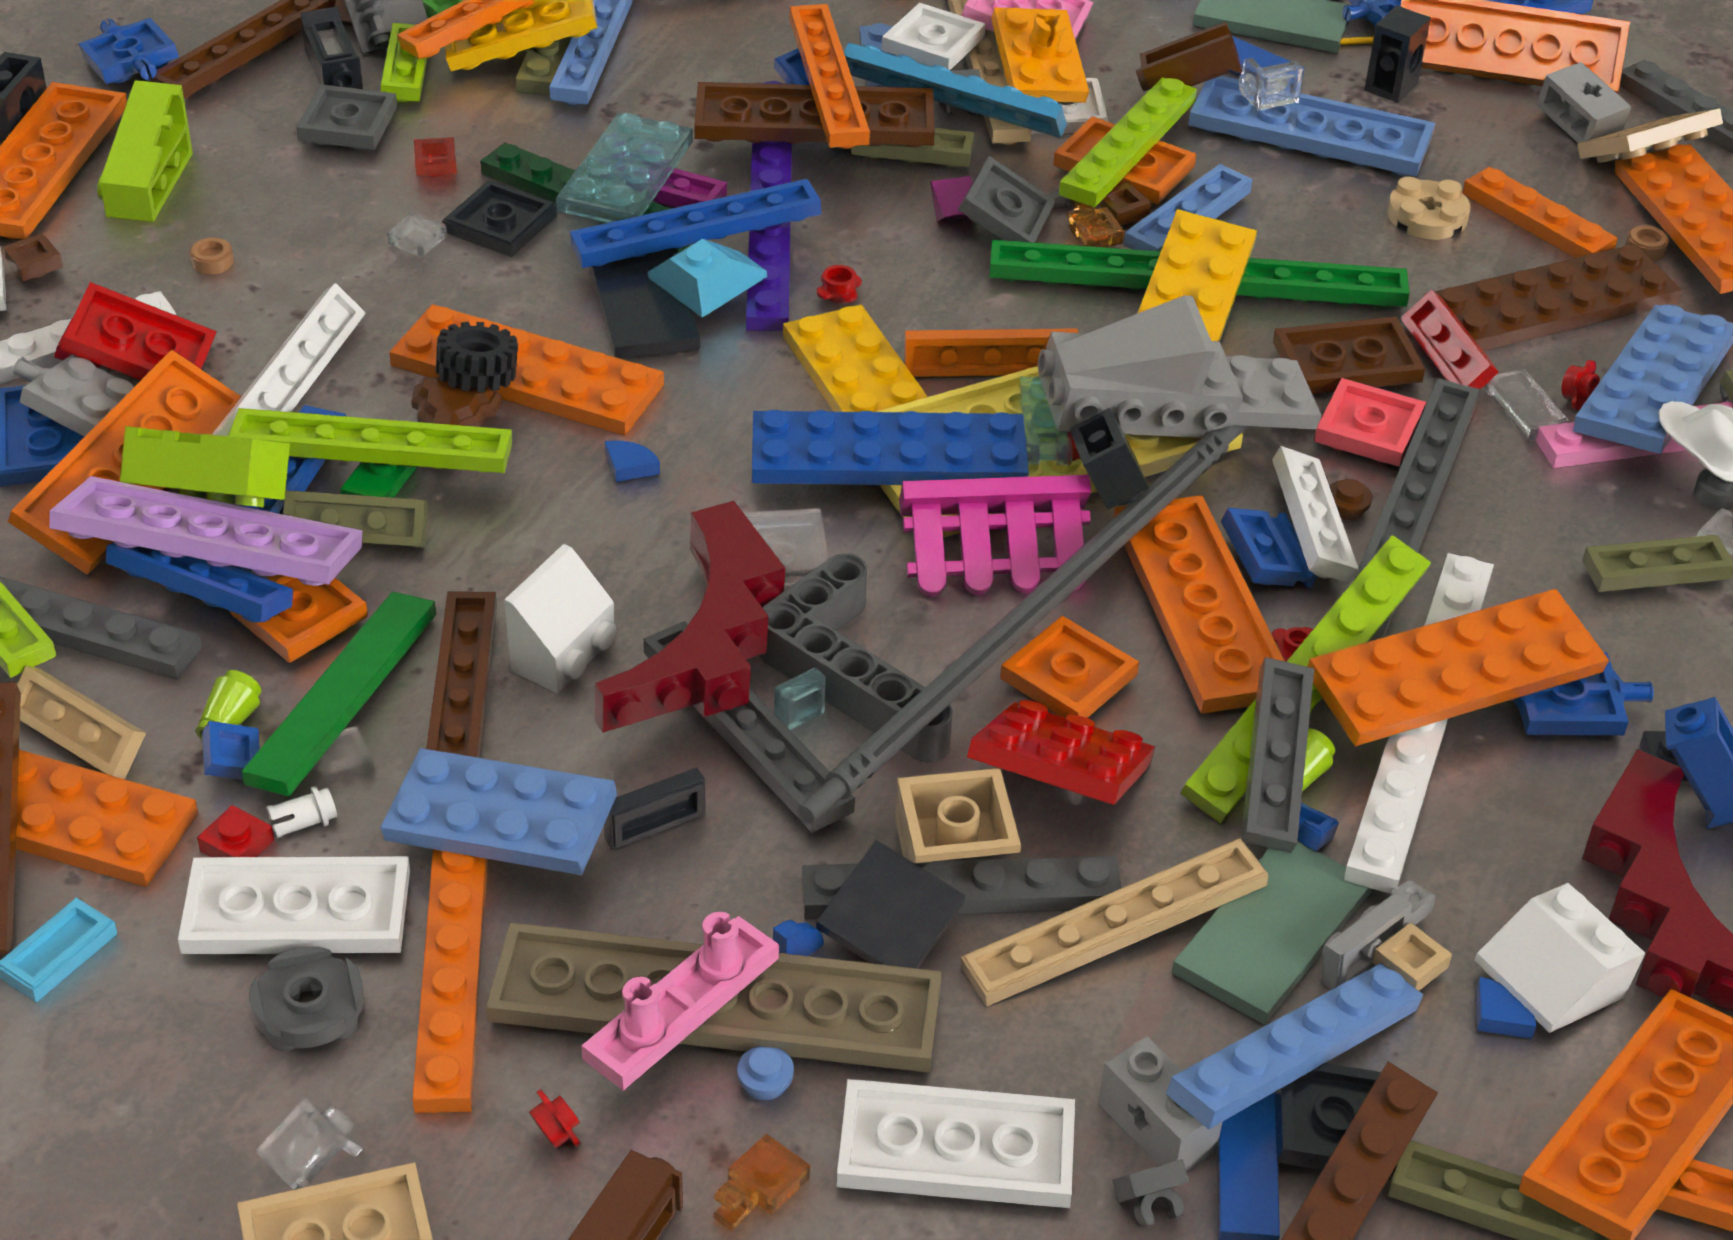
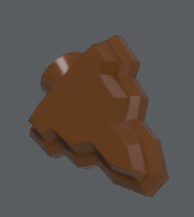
[411,377,502,427]

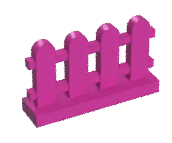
[899,475,1091,597]

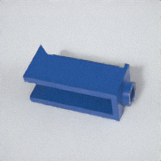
[1665,697,1733,829]

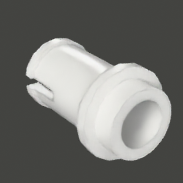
[266,786,337,839]

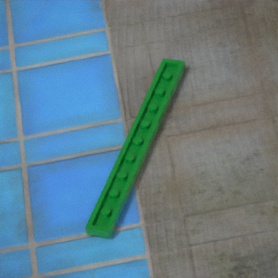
[989,240,1410,307]

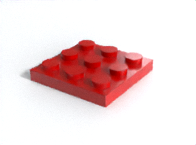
[967,700,1156,805]

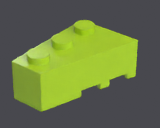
[97,80,193,222]
[120,426,290,507]

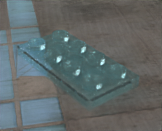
[556,112,693,223]

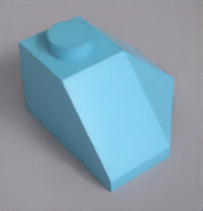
[648,239,767,318]

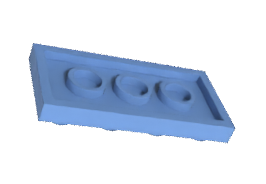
[380,748,617,875]

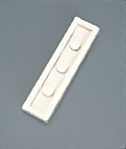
[1272,446,1359,584]

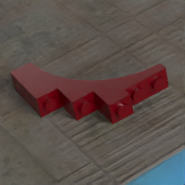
[594,501,786,733]
[1582,749,1733,1011]

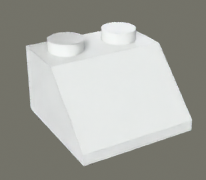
[504,544,617,694]
[1474,883,1645,1033]

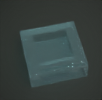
[774,667,826,730]

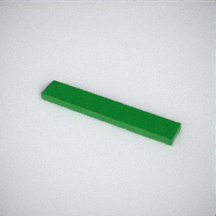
[241,591,437,796]

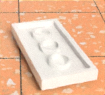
[178,856,410,954]
[836,1079,1075,1208]

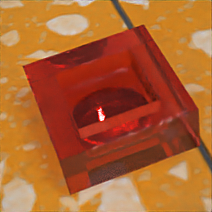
[414,137,457,177]

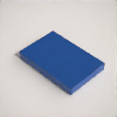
[0,385,84,487]

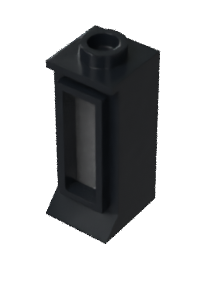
[300,6,363,89]

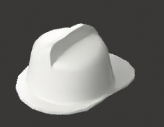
[1658,401,1733,482]

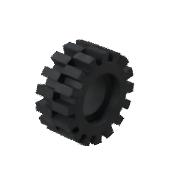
[435,322,518,392]

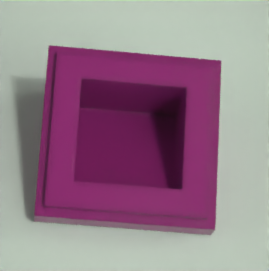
[930,176,972,222]

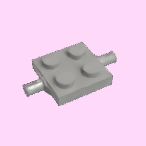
[13,354,134,437]

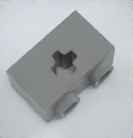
[1537,62,1632,143]
[1099,1036,1222,1172]

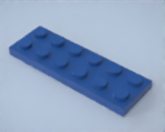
[752,410,1029,485]

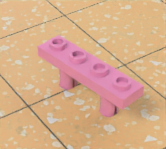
[581,912,779,1091]

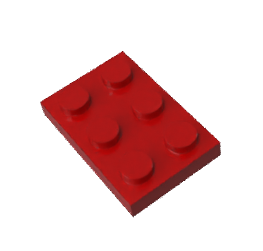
[60,282,217,380]

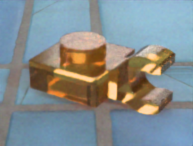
[1067,199,1124,248]
[713,1133,810,1230]

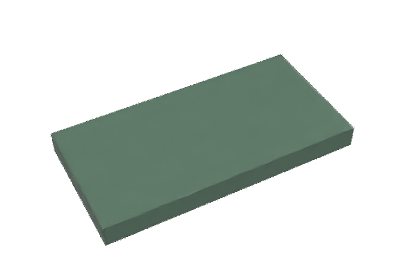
[1193,0,1350,53]
[1172,841,1372,1025]

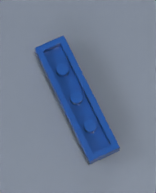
[106,543,293,622]

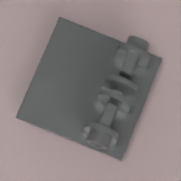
[344,0,428,54]

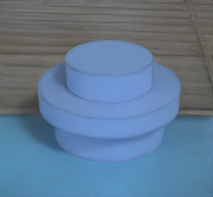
[737,1046,794,1100]

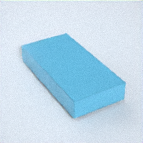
[0,897,118,1003]

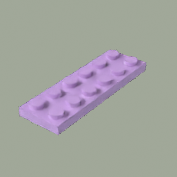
[49,476,363,586]

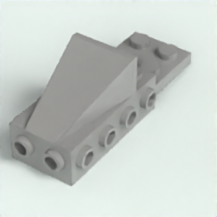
[1038,295,1322,438]

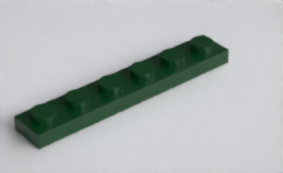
[480,142,690,254]

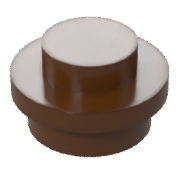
[1329,479,1373,520]

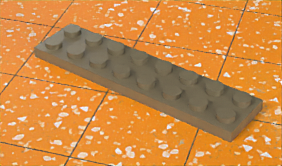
[486,922,942,1073]

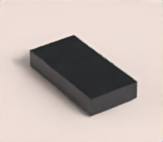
[604,767,706,849]

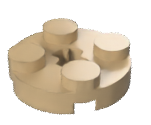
[1387,176,1471,240]

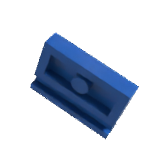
[1221,508,1318,588]

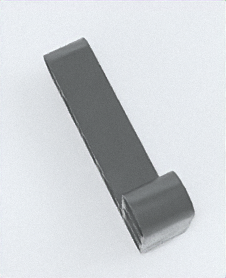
[760,553,953,763]

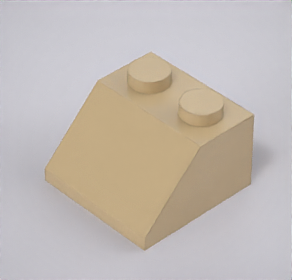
[895,768,1021,863]

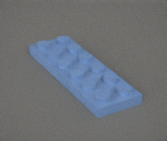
[1188,76,1435,177]
[1573,304,1733,454]

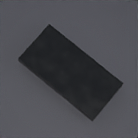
[590,248,700,359]

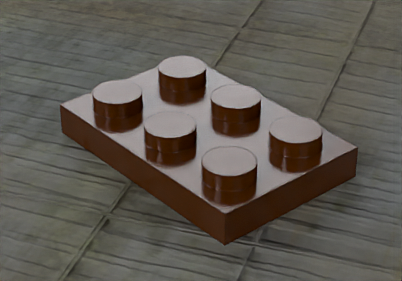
[1273,316,1425,394]

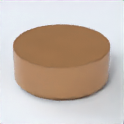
[1625,225,1669,261]
[189,237,234,275]

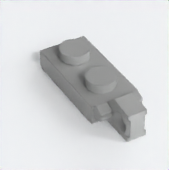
[1321,880,1436,990]

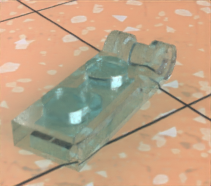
[1019,376,1072,466]

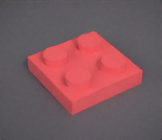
[1314,378,1426,467]

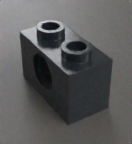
[1364,5,1431,103]
[0,52,47,140]
[1069,408,1150,510]

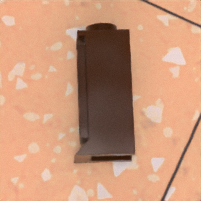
[1136,21,1244,92]
[568,1150,683,1240]

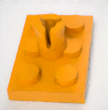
[991,7,1089,103]

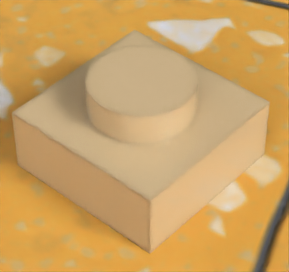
[1372,922,1452,991]

